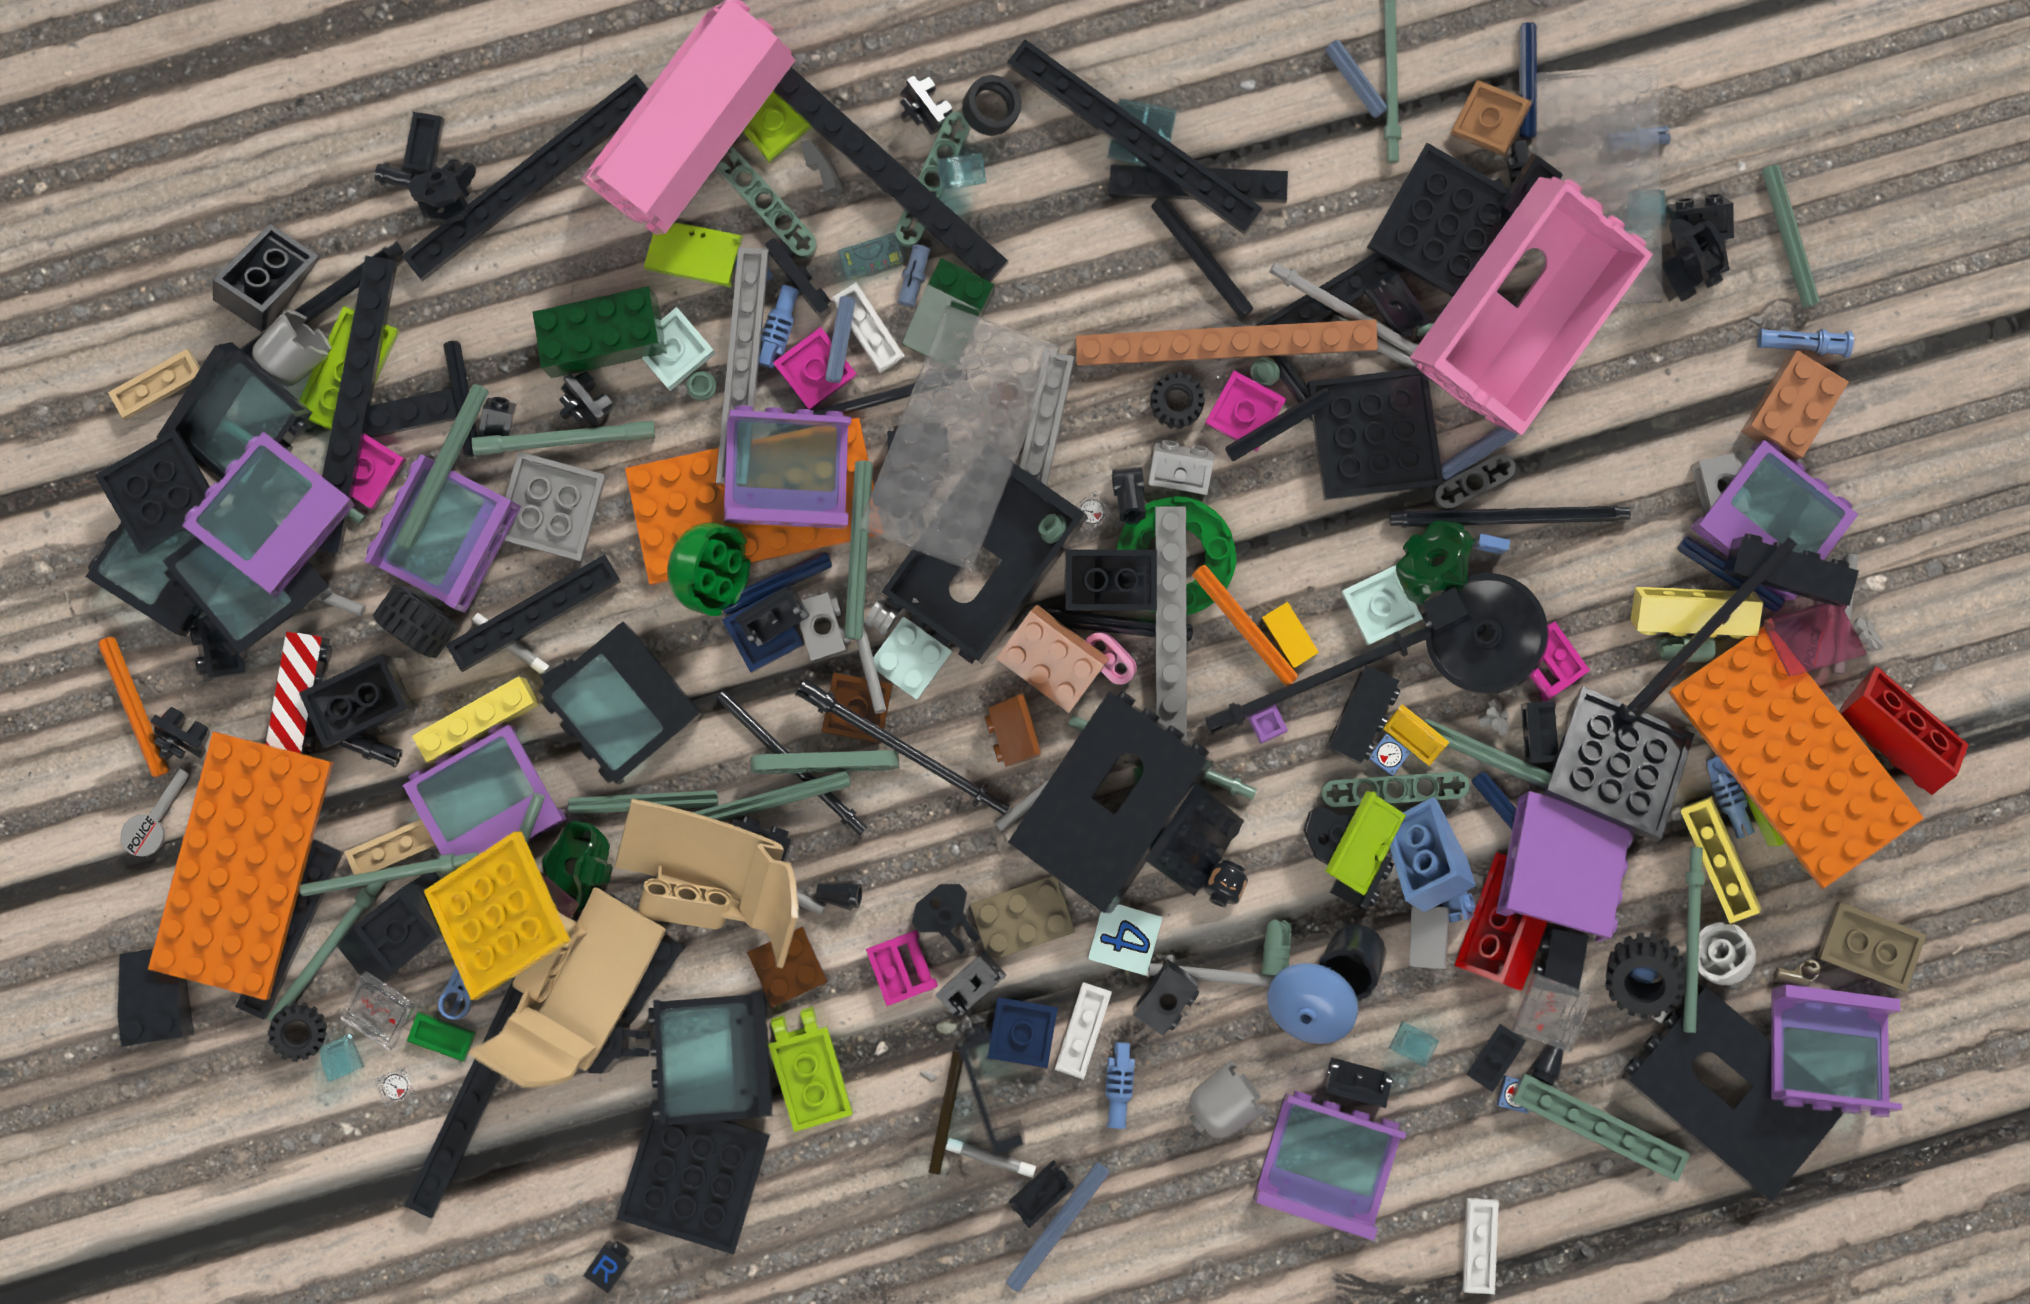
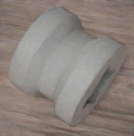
[864,598,900,636]

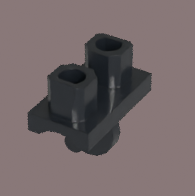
[900,76,953,136]
[559,371,613,428]
[150,707,210,761]

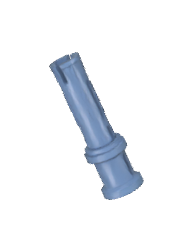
[1757,329,1854,358]

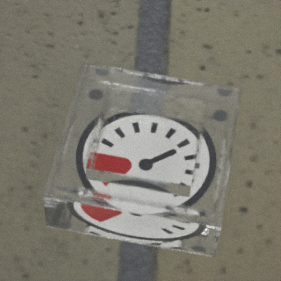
[1075,490,1113,533]
[374,1067,416,1108]

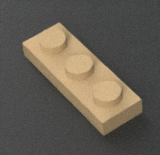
[108,349,200,420]
[345,819,436,875]

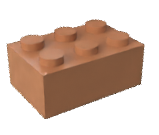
[1741,350,1849,461]
[996,605,1109,713]

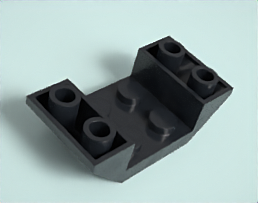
[336,872,443,993]

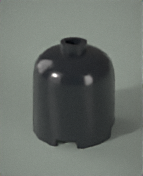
[1319,924,1386,1001]

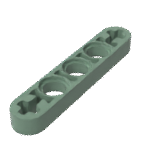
[895,112,970,248]
[715,146,817,259]
[750,750,899,774]
[1320,772,1470,807]

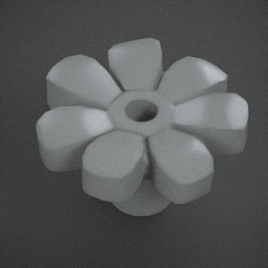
[1849,617,1884,652]
[1478,698,1509,736]

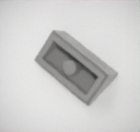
[1409,906,1449,969]

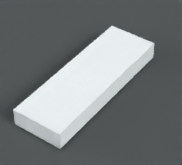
[831,282,905,374]
[1055,982,1112,1079]
[1462,1198,1499,1294]

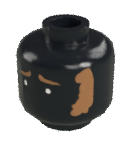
[1204,860,1248,908]

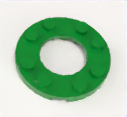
[1116,496,1236,616]

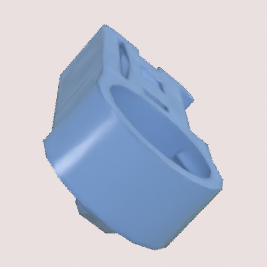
[438,967,473,1020]

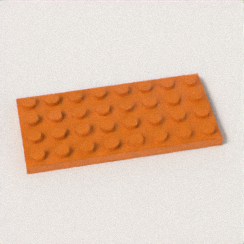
[625,418,885,585]
[1668,623,1924,890]
[148,731,334,1000]

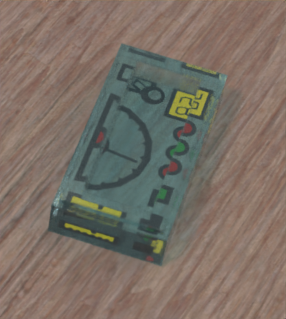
[838,232,904,280]

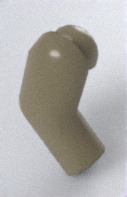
[1773,959,1821,987]

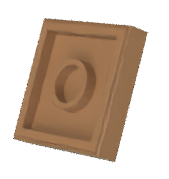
[1451,80,1532,157]

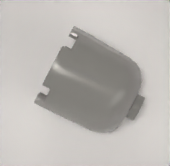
[252,310,331,387]
[1190,1060,1268,1139]

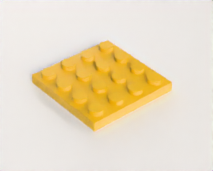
[424,831,571,1000]

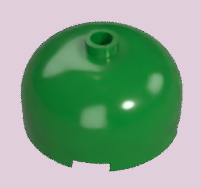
[667,522,751,616]

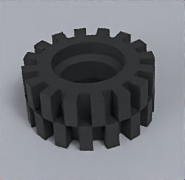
[1150,372,1205,429]
[268,1002,327,1062]

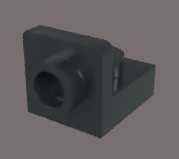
[478,397,517,437]

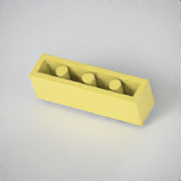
[1631,587,1763,639]
[412,676,540,764]
[1680,796,1762,924]

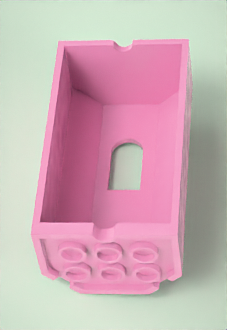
[580,0,796,235]
[1410,177,1653,435]

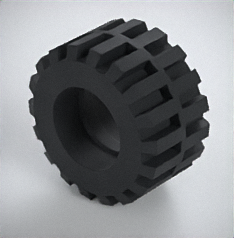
[372,585,458,658]
[1605,933,1686,1019]

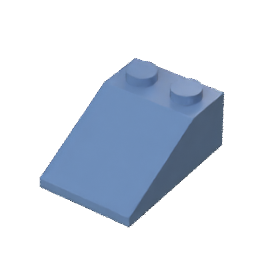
[1390,797,1476,912]

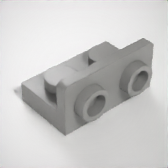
[1148,440,1214,495]

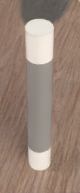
[471,613,550,674]
[945,1138,1036,1178]

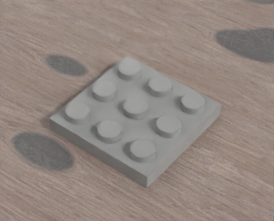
[504,451,607,562]

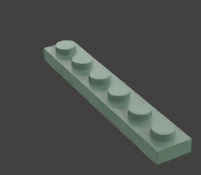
[1510,1073,1690,1182]

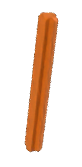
[1192,565,1298,686]
[98,637,169,777]

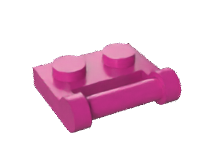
[1530,621,1590,701]
[866,930,938,1006]

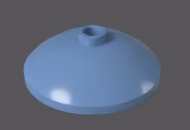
[1267,963,1358,1044]

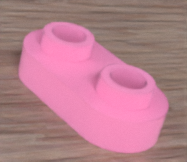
[1086,631,1137,685]

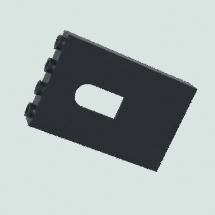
[882,444,1088,665]
[1008,690,1214,913]
[1622,985,1844,1202]

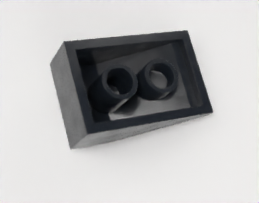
[212,224,319,332]
[1064,549,1157,611]
[299,654,416,748]
[117,949,194,1047]

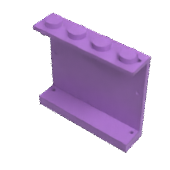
[1496,791,1633,942]

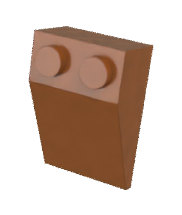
[984,694,1041,767]

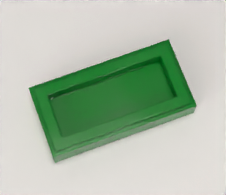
[407,1012,476,1062]

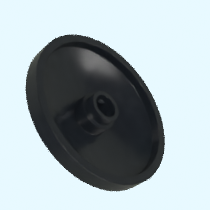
[1426,573,1549,694]

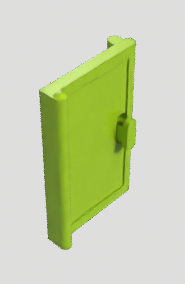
[644,222,743,287]
[1325,791,1406,896]

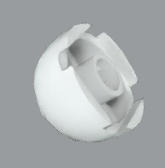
[1698,922,1756,985]

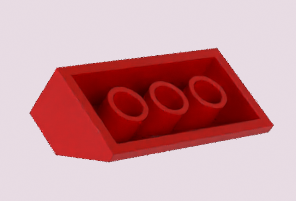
[1840,666,1968,795]
[1454,852,1548,991]

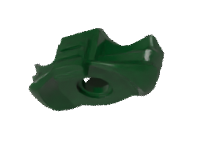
[1396,521,1476,605]
[541,821,613,913]

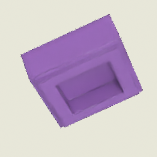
[1247,704,1288,744]

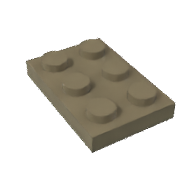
[970,876,1075,960]
[1817,902,1927,992]

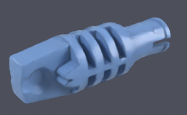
[759,285,800,369]
[1706,756,1755,839]
[1105,1042,1135,1129]

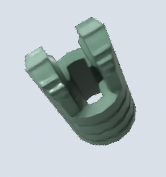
[1654,636,1715,663]
[1261,920,1292,975]

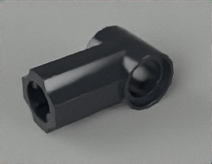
[1112,467,1146,525]

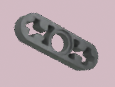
[1433,454,1515,510]

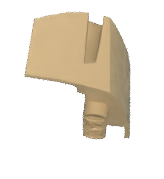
[615,799,798,968]
[468,887,666,1088]

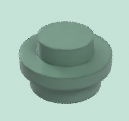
[1250,357,1280,386]
[686,371,717,401]
[1039,514,1068,543]

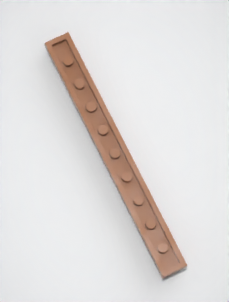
[1076,319,1378,366]

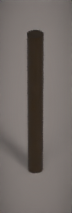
[928,1051,963,1175]

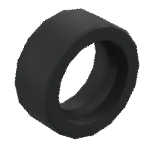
[962,75,1022,136]

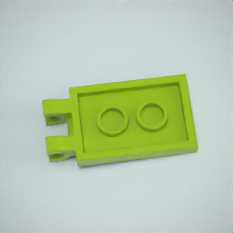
[768,1006,853,1132]

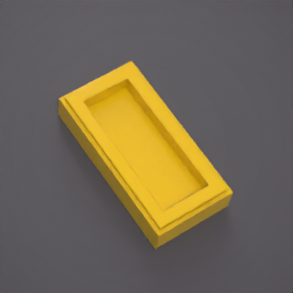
[1261,602,1319,669]
[1383,704,1449,766]

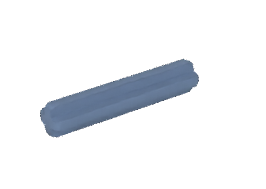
[1326,40,1387,118]
[825,296,855,383]
[1441,427,1518,481]

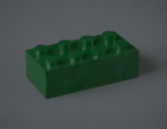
[532,286,667,378]

